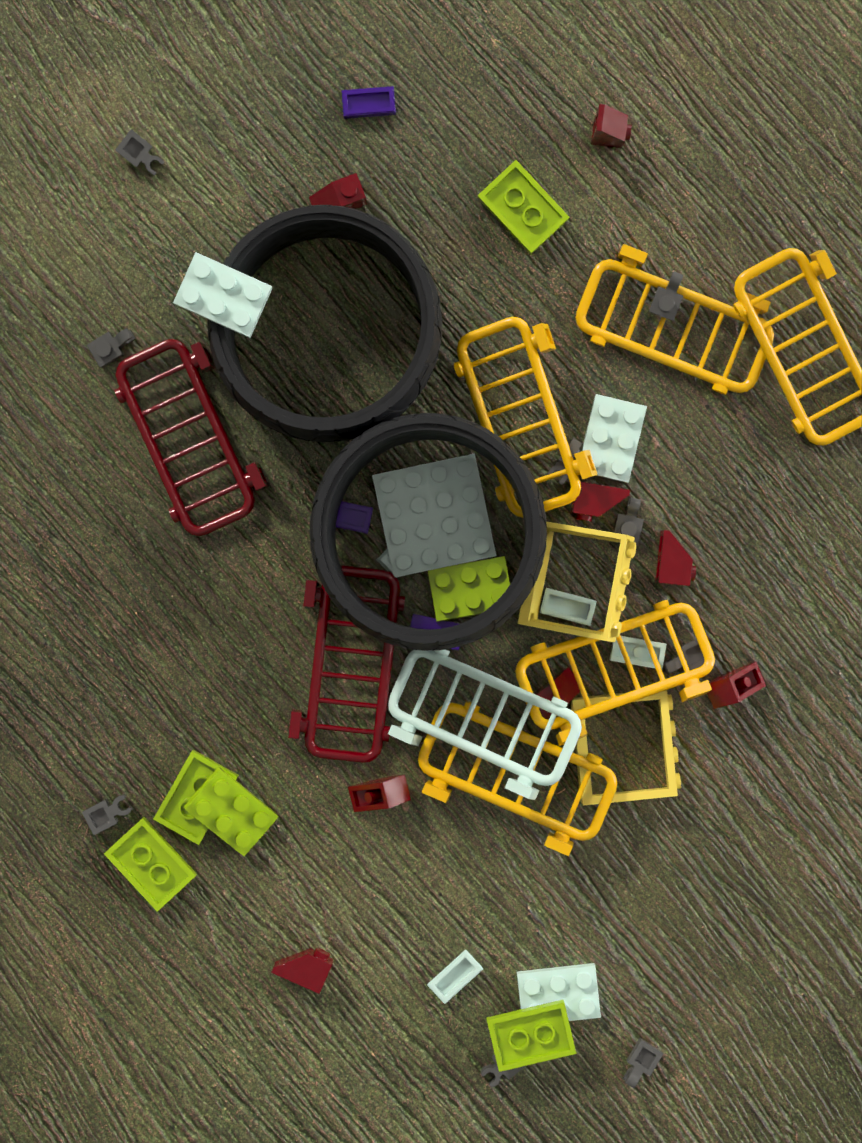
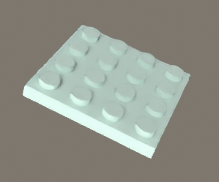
[372,453,496,577]

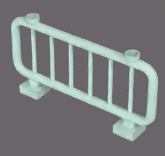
[388,649,582,800]

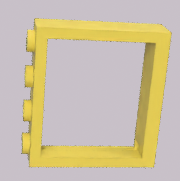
[518,522,636,642]
[570,690,681,806]

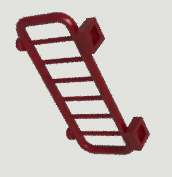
[114,339,269,536]
[288,565,405,763]

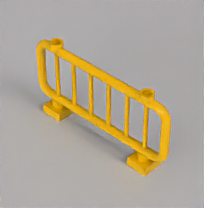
[575,244,774,395]
[733,248,862,446]
[454,317,598,518]
[515,600,715,746]
[418,701,618,856]

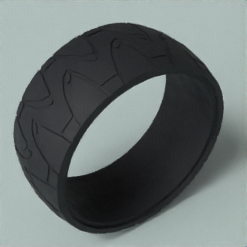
[207,205,442,442]
[309,413,547,651]

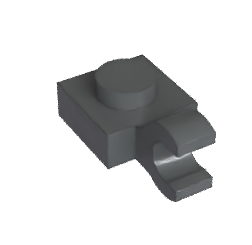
[648,271,684,321]
[87,328,136,369]
[547,438,582,485]
[613,497,644,545]
[663,639,704,673]
[623,1038,664,1088]

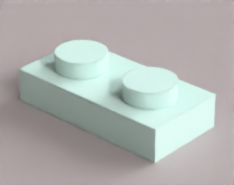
[609,636,667,670]

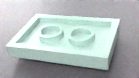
[173,252,273,338]
[582,394,647,483]
[517,963,601,1021]

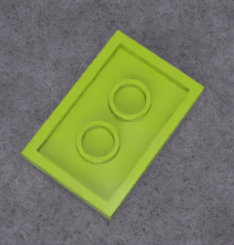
[477,160,570,255]
[428,556,510,622]
[153,749,239,845]
[184,766,279,856]
[104,817,197,912]
[486,999,576,1072]

